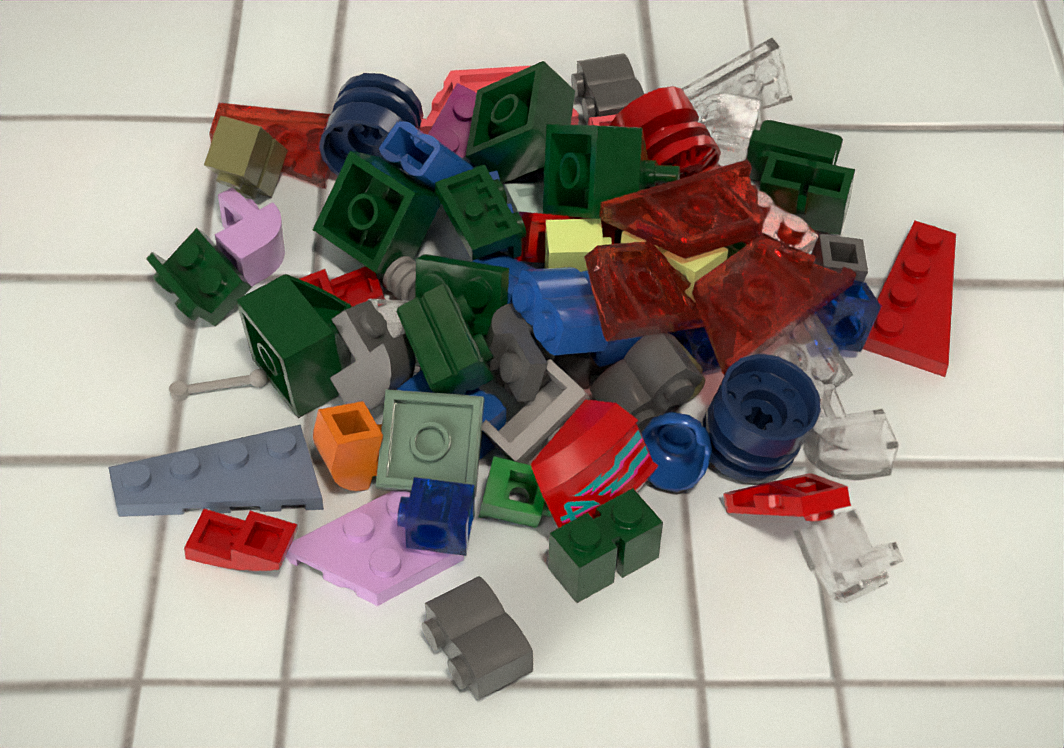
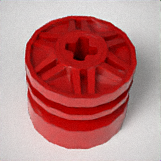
[609,86,721,195]

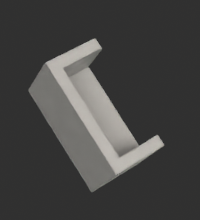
[482,359,591,465]

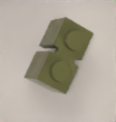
[204,116,288,200]

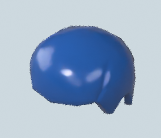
[641,412,712,492]

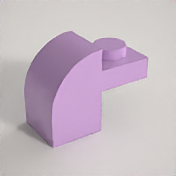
[215,187,285,286]

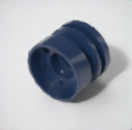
[319,73,424,176]
[701,354,821,484]

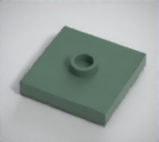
[376,389,485,497]

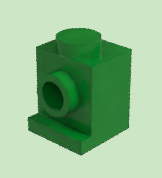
[478,456,551,528]

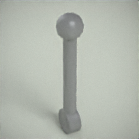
[169,369,268,401]

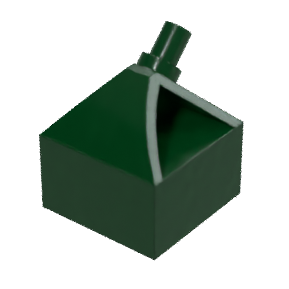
[465,61,575,184]
[542,124,680,219]
[312,151,441,274]
[236,274,387,418]

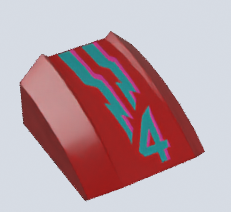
[531,399,659,528]

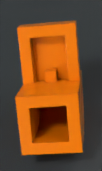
[313,401,383,491]

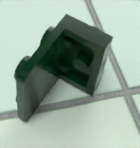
[744,120,843,193]

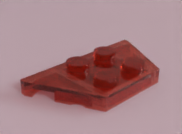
[599,159,765,259]
[692,236,857,375]
[584,241,720,342]

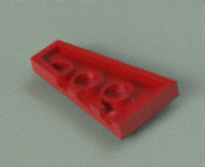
[858,220,956,377]

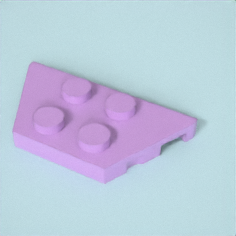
[286,491,464,606]

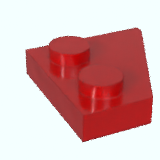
[723,473,851,521]

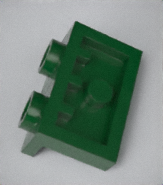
[435,165,526,261]
[146,228,252,326]
[415,254,509,337]

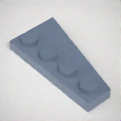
[108,424,324,517]

